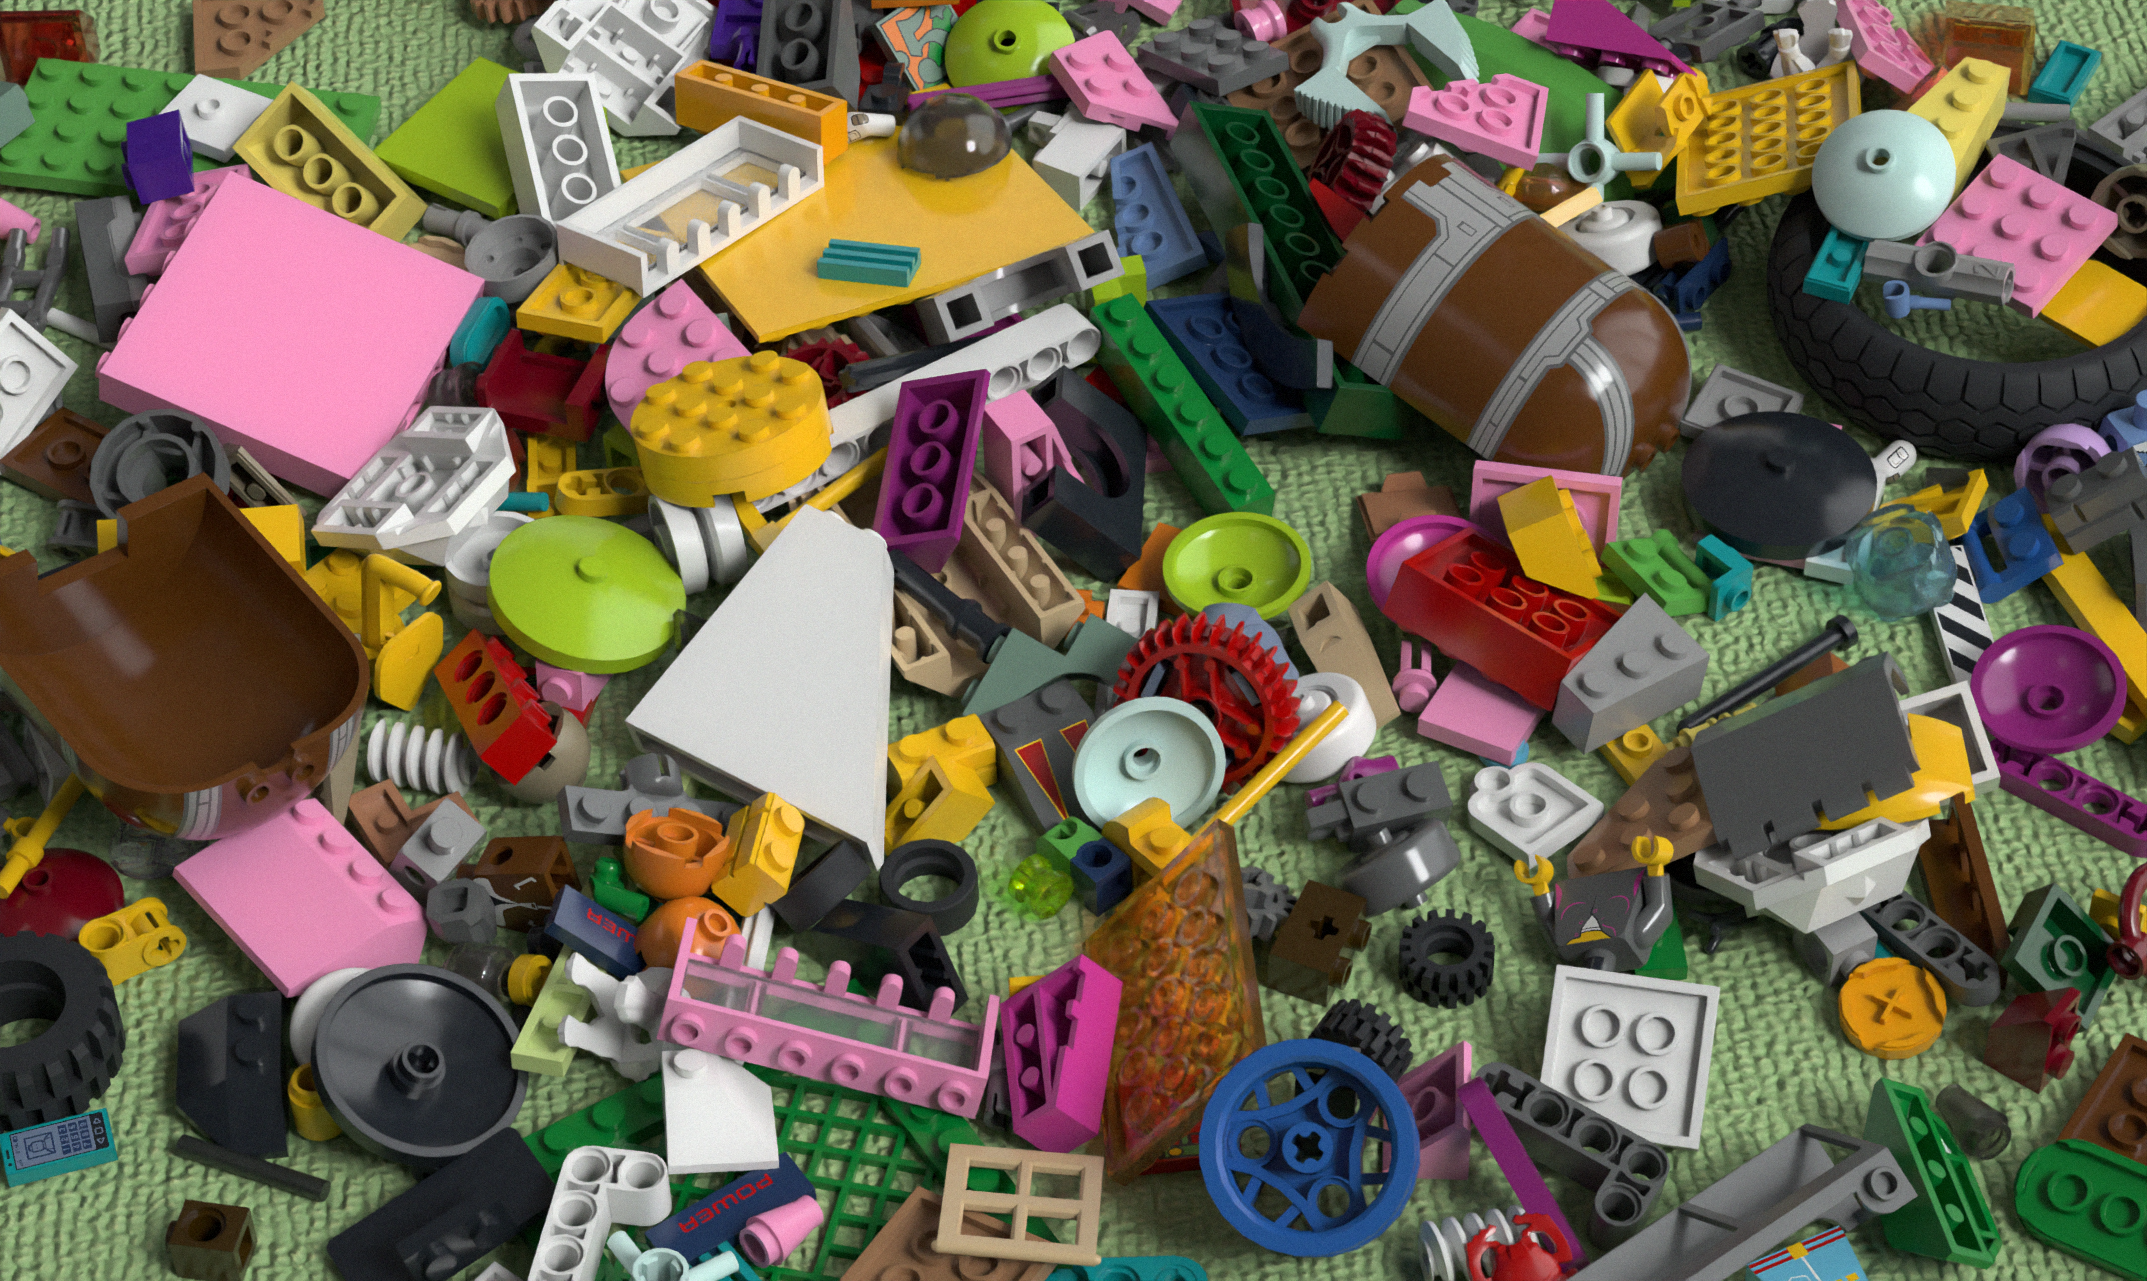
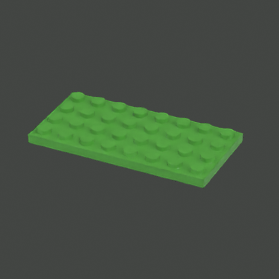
[0,57,382,201]

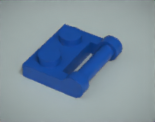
[1953,486,2064,604]

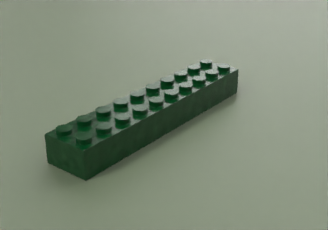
[1170,101,1417,440]

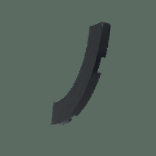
[1225,223,1333,391]

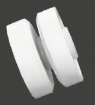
[648,494,748,596]
[444,511,534,635]

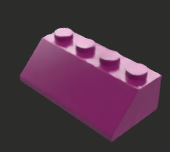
[872,369,991,574]

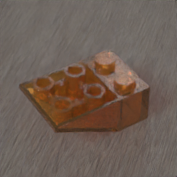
[1939,0,2036,95]

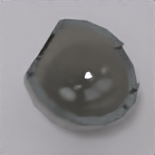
[897,93,1012,181]

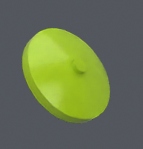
[486,515,686,674]

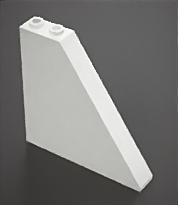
[625,504,894,871]

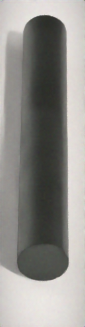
[176,1134,331,1202]

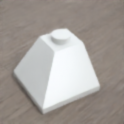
[662,1049,779,1174]

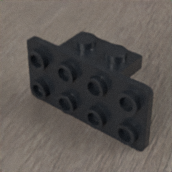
[326,1127,556,1281]

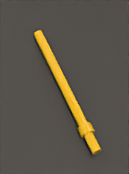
[1114,700,1349,925]
[0,771,86,899]

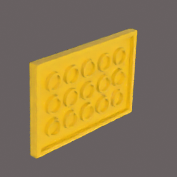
[1676,59,1861,217]

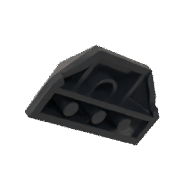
[176,986,291,1160]

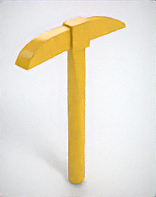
[729,443,889,557]

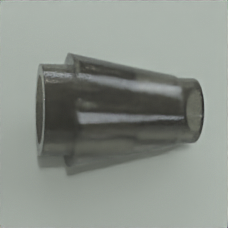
[1935,1084,2012,1160]

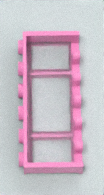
[656,917,1000,1119]

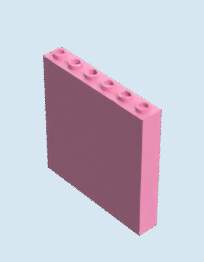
[95,171,485,500]

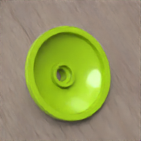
[945,0,1075,116]
[1163,512,1311,620]

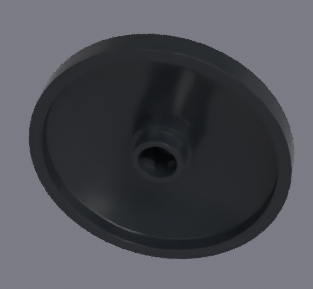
[1680,411,1877,560]
[310,963,529,1167]

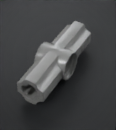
[1863,239,2016,306]

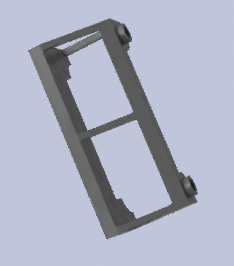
[1564,1123,1918,1281]

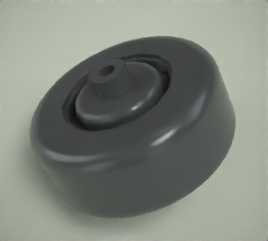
[1334,817,1461,919]

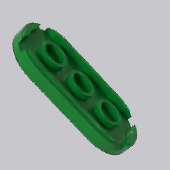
[2013,1139,2147,1281]

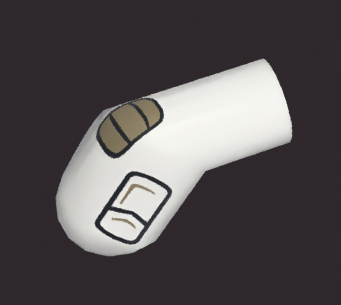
[847,112,895,144]
[1870,440,1917,483]

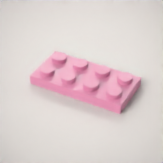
[124,163,254,276]

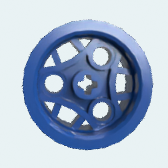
[1199,1039,1420,1258]

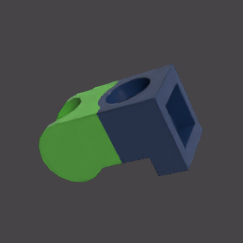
[1035,816,1132,918]

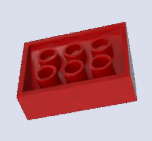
[1382,526,1623,711]

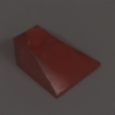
[0,10,101,85]

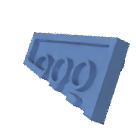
[1110,142,1209,291]

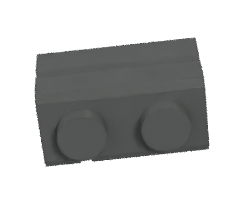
[2043,447,2147,555]

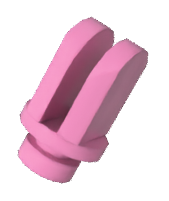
[1392,640,1437,713]

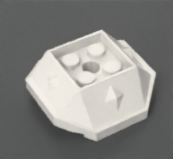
[311,406,516,567]
[1693,816,1931,934]

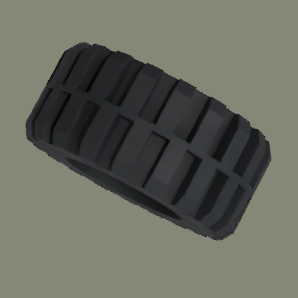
[0,931,126,1134]

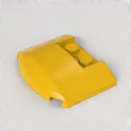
[1816,713,1975,830]

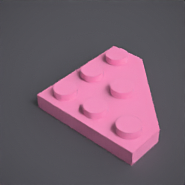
[1402,73,1549,172]

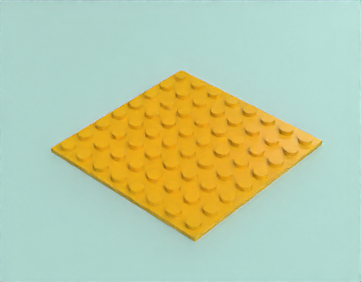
[620,83,1095,343]

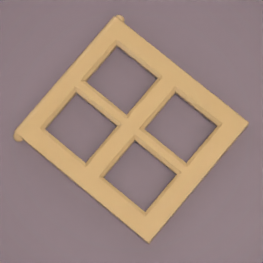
[931,1143,1104,1267]

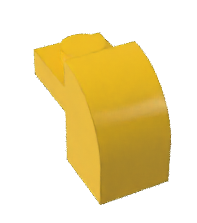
[1101,797,1205,889]

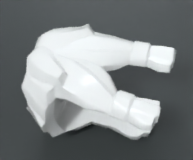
[1770,0,1867,86]
[557,952,689,1082]

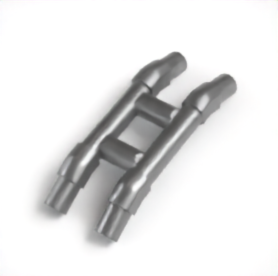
[0,227,71,334]

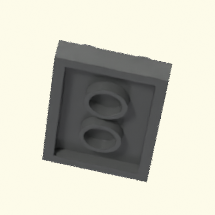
[1137,19,1289,97]

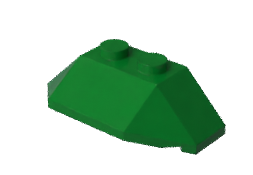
[1862,1077,2003,1270]

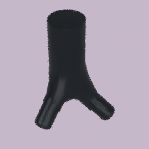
[1687,905,1758,955]

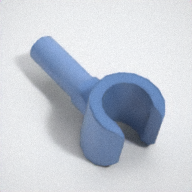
[1883,280,1951,319]

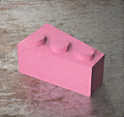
[982,389,1085,538]

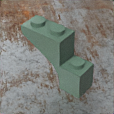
[961,613,1139,717]

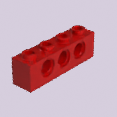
[433,628,557,786]

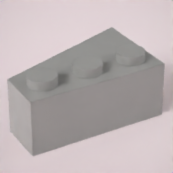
[1552,593,1710,755]

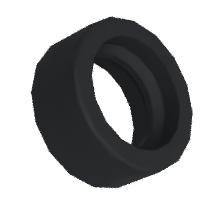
[879,838,979,937]
[771,839,871,934]

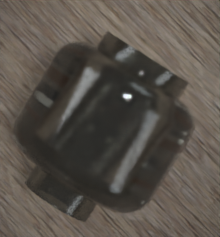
[442,941,516,1009]

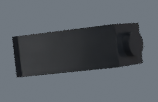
[810,899,969,1016]

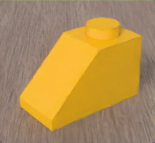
[884,754,995,857]

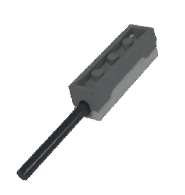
[74,195,156,343]

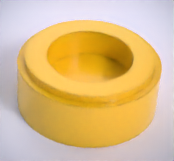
[508,954,553,1007]

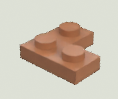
[347,778,480,871]

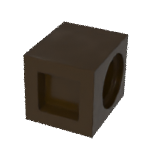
[165,1199,258,1281]

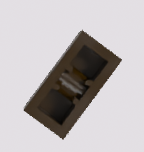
[1267,879,1372,1007]

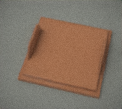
[1356,471,1463,545]

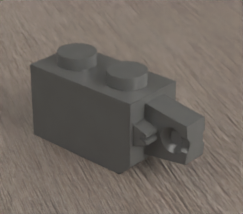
[1302,760,1453,853]

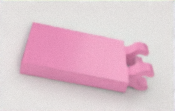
[1417,660,1547,766]

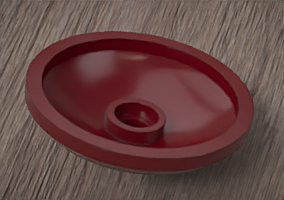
[0,847,126,945]

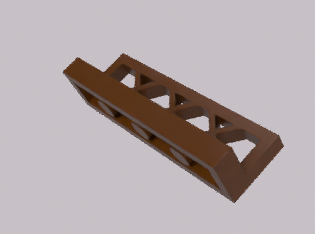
[1915,792,2011,990]

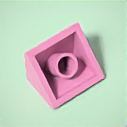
[1382,1040,1472,1180]

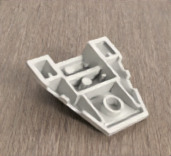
[531,0,718,136]

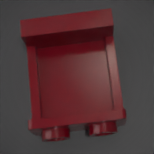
[473,328,613,443]

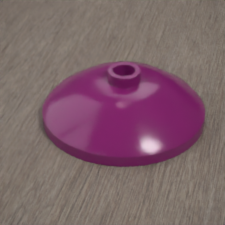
[1970,625,2127,754]

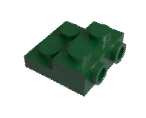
[2000,882,2116,1034]

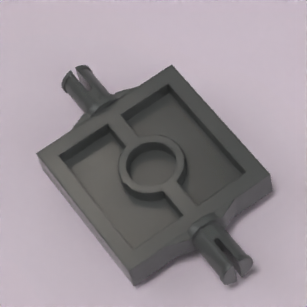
[1644,0,1766,64]

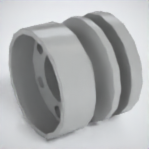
[464,214,559,338]

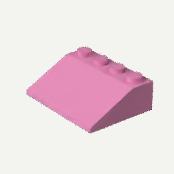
[172,798,430,998]

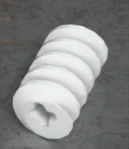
[367,719,482,797]
[1418,1204,1540,1281]

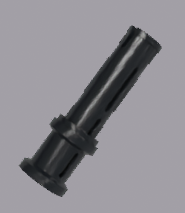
[888,549,1012,664]

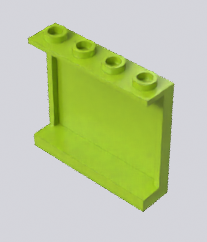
[372,56,610,221]

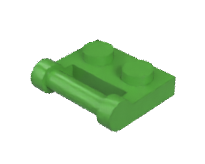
[1600,529,1716,617]

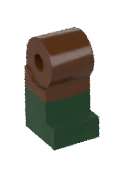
[1654,199,1719,270]

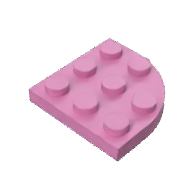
[605,279,752,439]

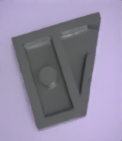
[1986,119,2077,186]

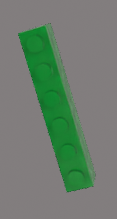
[1089,292,1275,517]

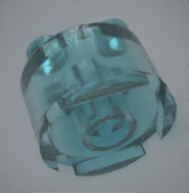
[1845,504,1958,622]

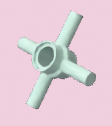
[1532,93,1662,204]

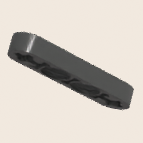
[1859,890,2001,1007]

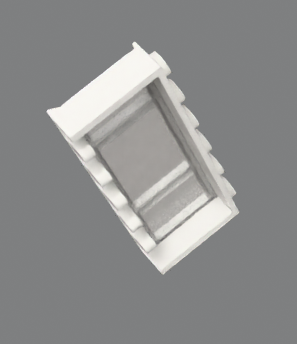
[556,115,824,298]

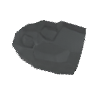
[426,878,497,953]

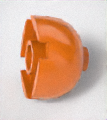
[623,808,730,904]
[634,896,742,1003]

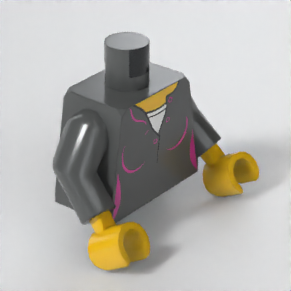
[1514,835,1674,972]

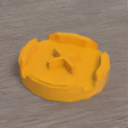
[1838,957,1947,1060]

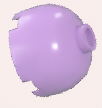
[2014,423,2112,514]

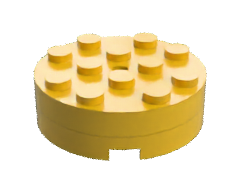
[630,350,834,508]

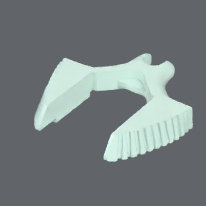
[1294,0,1479,139]

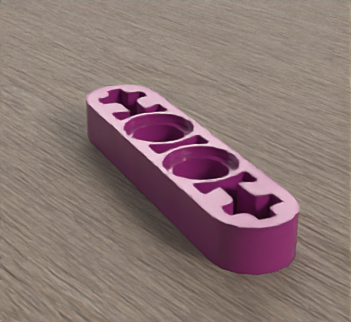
[1989,738,2147,858]
[1456,1075,1591,1273]

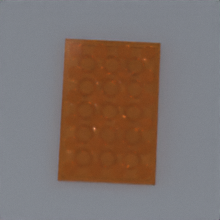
[1082,818,1267,1187]

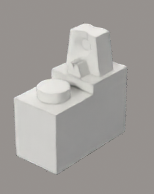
[1028,107,1127,211]

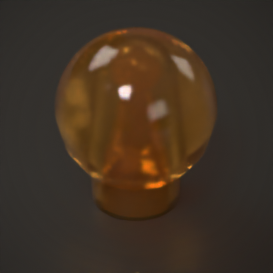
[1513,162,1587,216]

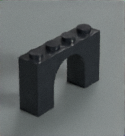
[1021,365,1148,583]

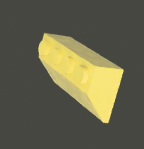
[232,80,429,242]

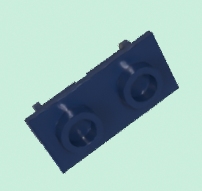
[1653,237,1732,314]

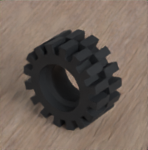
[1398,909,1495,1009]
[1308,999,1413,1099]

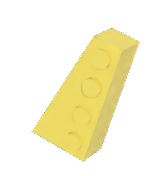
[1873,56,2011,217]

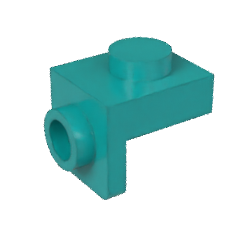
[1695,534,1754,621]

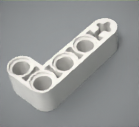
[527,1146,672,1281]

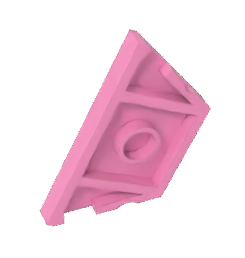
[1048,30,1179,141]

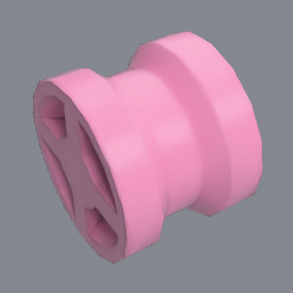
[1234,0,1287,42]

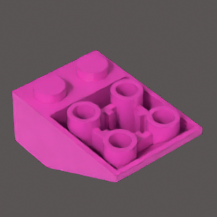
[1545,0,1697,80]

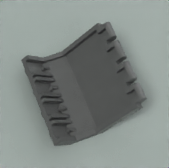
[1690,651,1921,861]

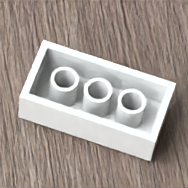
[495,73,622,231]

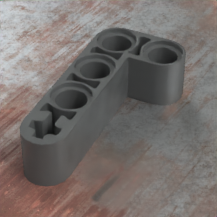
[1471,1062,1670,1253]

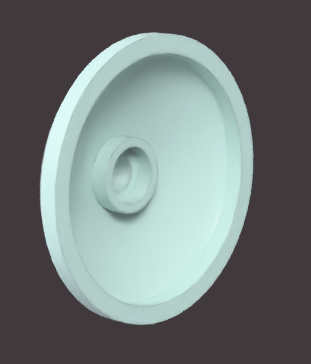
[1812,110,1956,242]
[1072,696,1226,829]

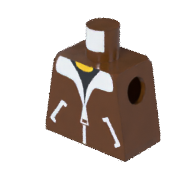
[456,835,582,934]

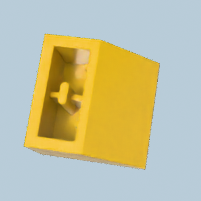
[1497,474,1603,599]

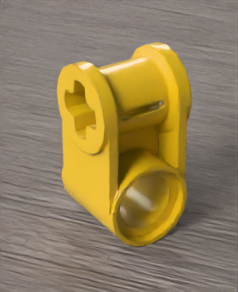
[78,897,187,986]

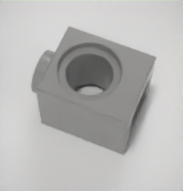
[1792,912,1878,988]

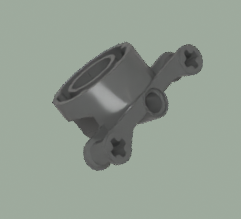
[45,409,231,562]

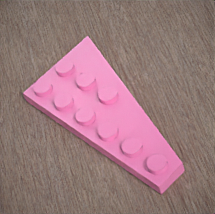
[1834,0,1941,102]

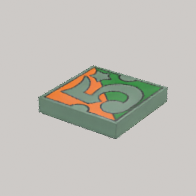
[868,5,959,92]

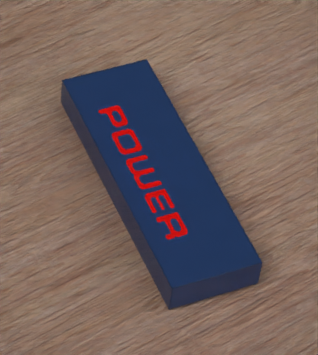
[544,884,647,980]
[644,1151,816,1267]

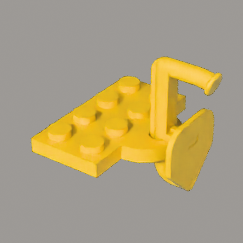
[301,547,443,711]

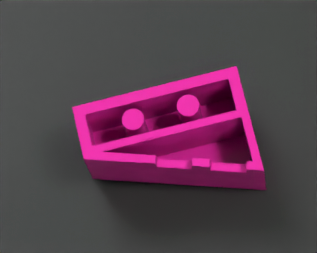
[1000,954,1123,1153]

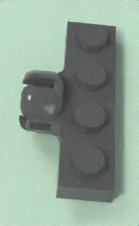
[556,753,747,847]

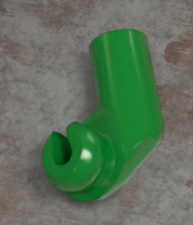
[588,857,649,922]

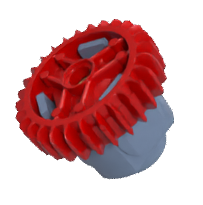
[1112,603,1302,796]

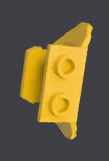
[1604,68,1713,190]

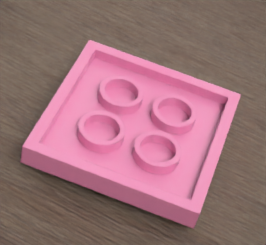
[1914,153,2118,320]

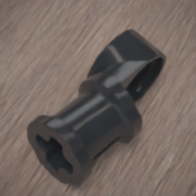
[1736,17,1804,80]

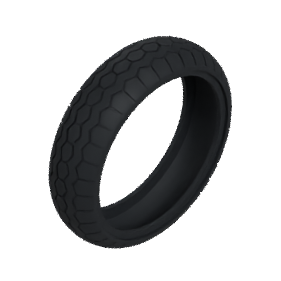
[1766,119,2147,464]

